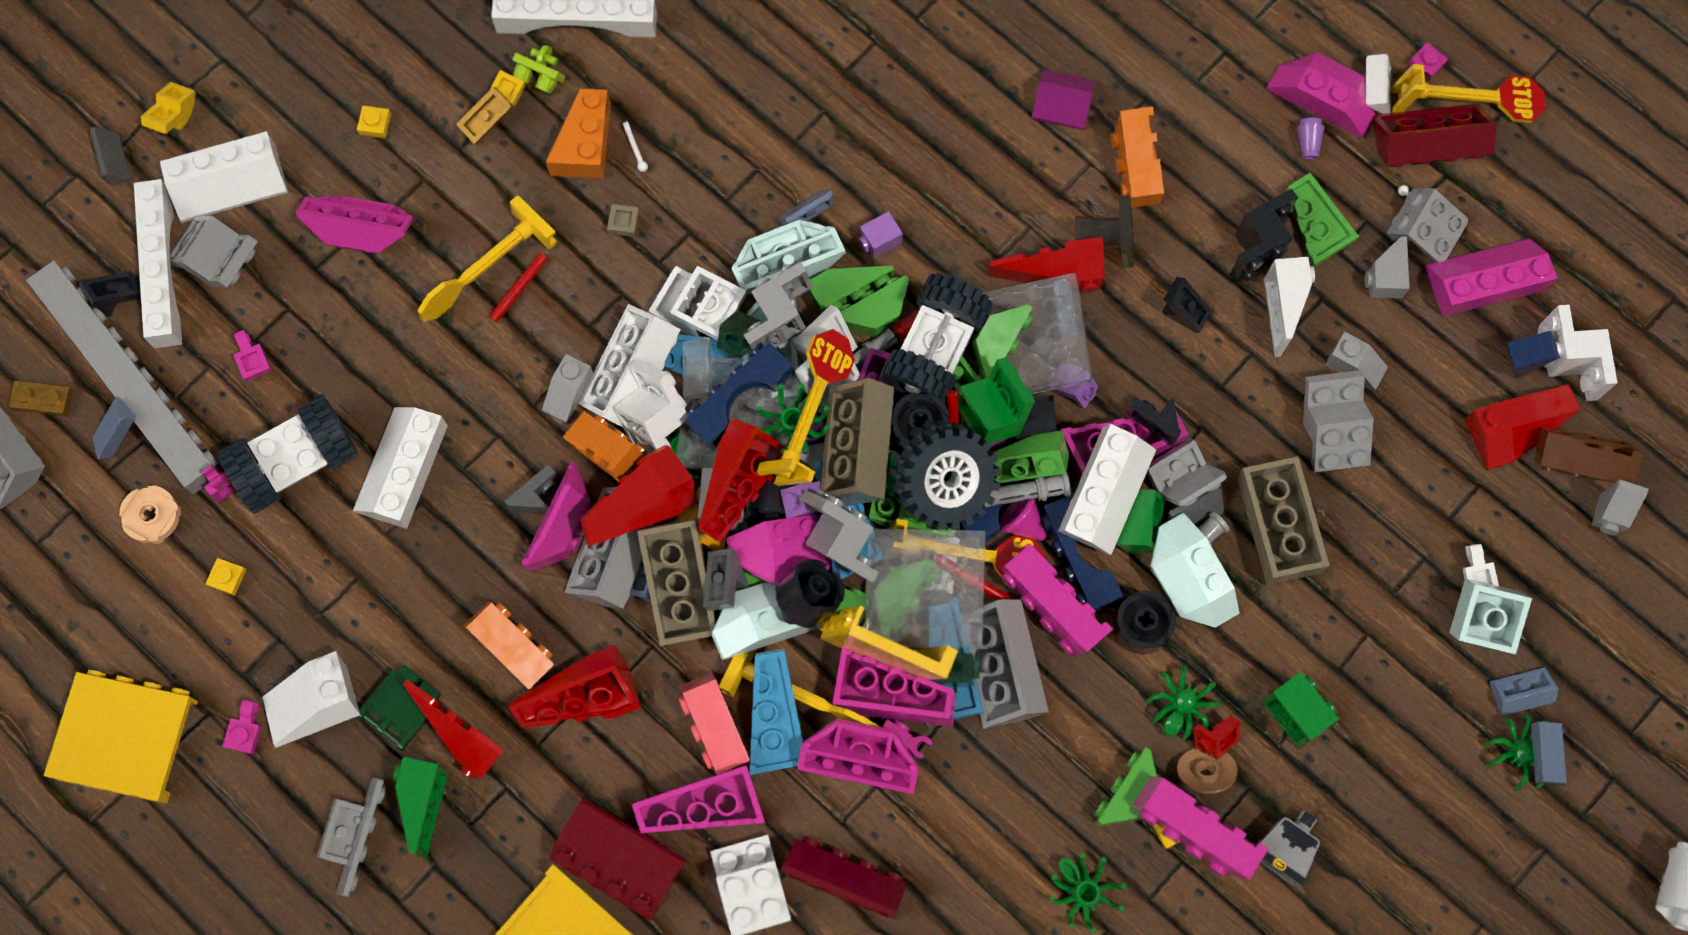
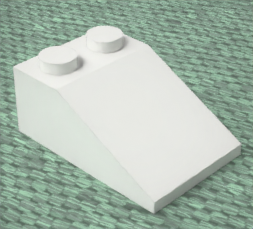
[1264,257,1315,357]
[262,651,360,748]

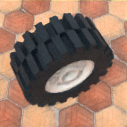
[889,420,1001,530]

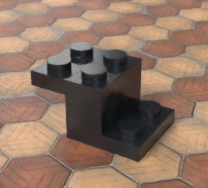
[1229,189,1298,283]

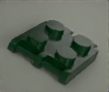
[357,665,441,751]

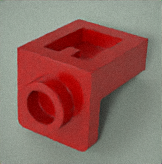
[1194,715,1240,760]

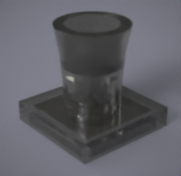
[1075,195,1135,268]

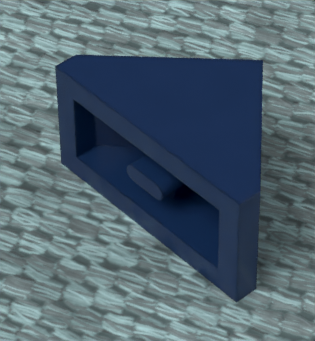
[1507,331,1560,378]

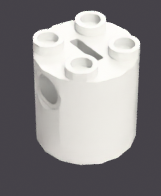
[1655,842,1688,931]

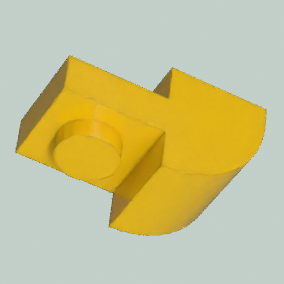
[141,82,195,134]

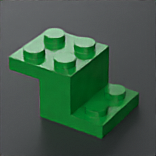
[958,357,1035,445]

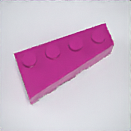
[1060,411,1189,482]
[1000,544,1113,657]
[833,647,957,727]
[632,766,765,833]
[1133,776,1268,879]

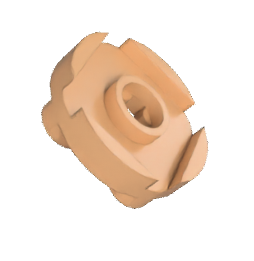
[119,486,181,544]

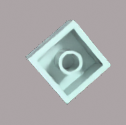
[1450,578,1532,654]

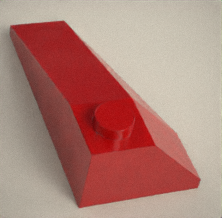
[988,237,1105,293]
[1465,384,1580,471]
[698,418,786,542]
[580,445,698,546]
[508,645,640,728]
[403,680,504,780]

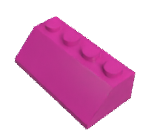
[1425,239,1558,317]

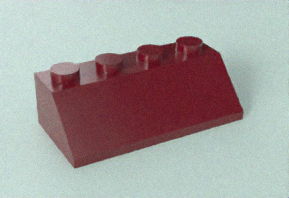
[1372,104,1497,167]
[549,799,685,921]
[781,837,907,920]

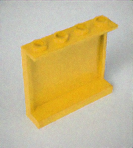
[820,606,958,680]
[44,670,198,804]
[495,865,633,935]

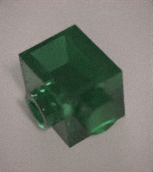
[716,310,761,359]
[937,653,980,687]

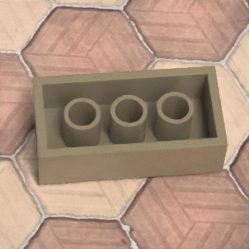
[820,378,894,506]
[1237,456,1330,585]
[637,517,717,646]

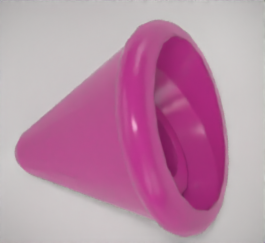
[999,498,1046,541]

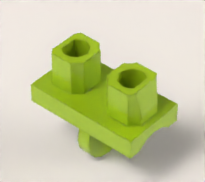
[512,45,566,94]

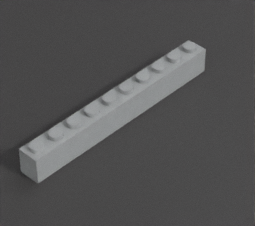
[26,261,220,495]

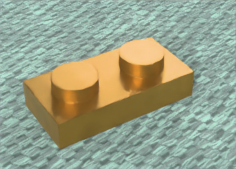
[456,86,515,145]
[8,380,73,417]

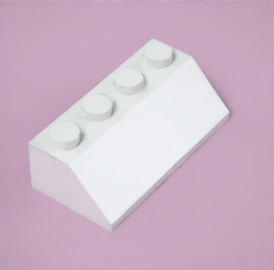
[160,131,288,223]
[578,304,681,427]
[353,407,448,529]
[1058,424,1156,555]

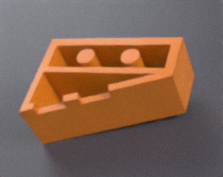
[546,89,611,178]
[1110,106,1164,208]
[563,411,649,481]
[463,601,554,689]

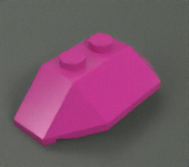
[1266,52,1375,139]
[296,195,413,253]
[521,462,593,572]
[726,514,832,584]
[797,718,919,794]

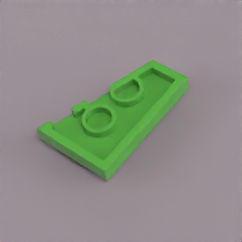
[1286,173,1359,267]

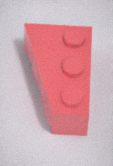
[679,672,750,775]

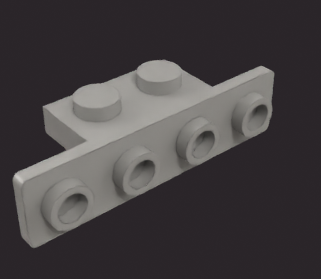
[316,778,385,897]

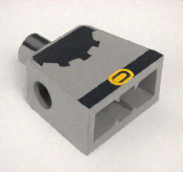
[1256,810,1320,887]

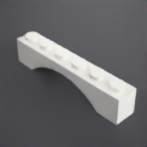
[492,0,657,37]
[134,179,182,349]

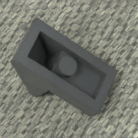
[504,465,559,515]
[703,548,748,611]

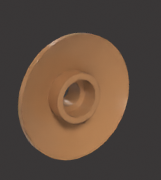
[1177,748,1237,794]

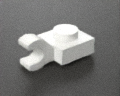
[1462,544,1499,586]

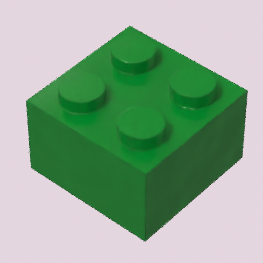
[1262,672,1339,749]

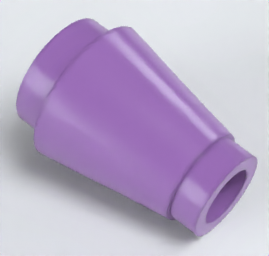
[1297,118,1325,160]

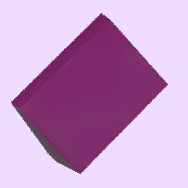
[1032,69,1095,130]

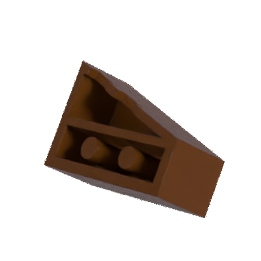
[1534,427,1643,484]

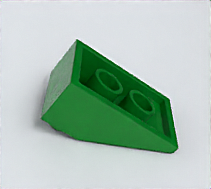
[394,757,449,859]

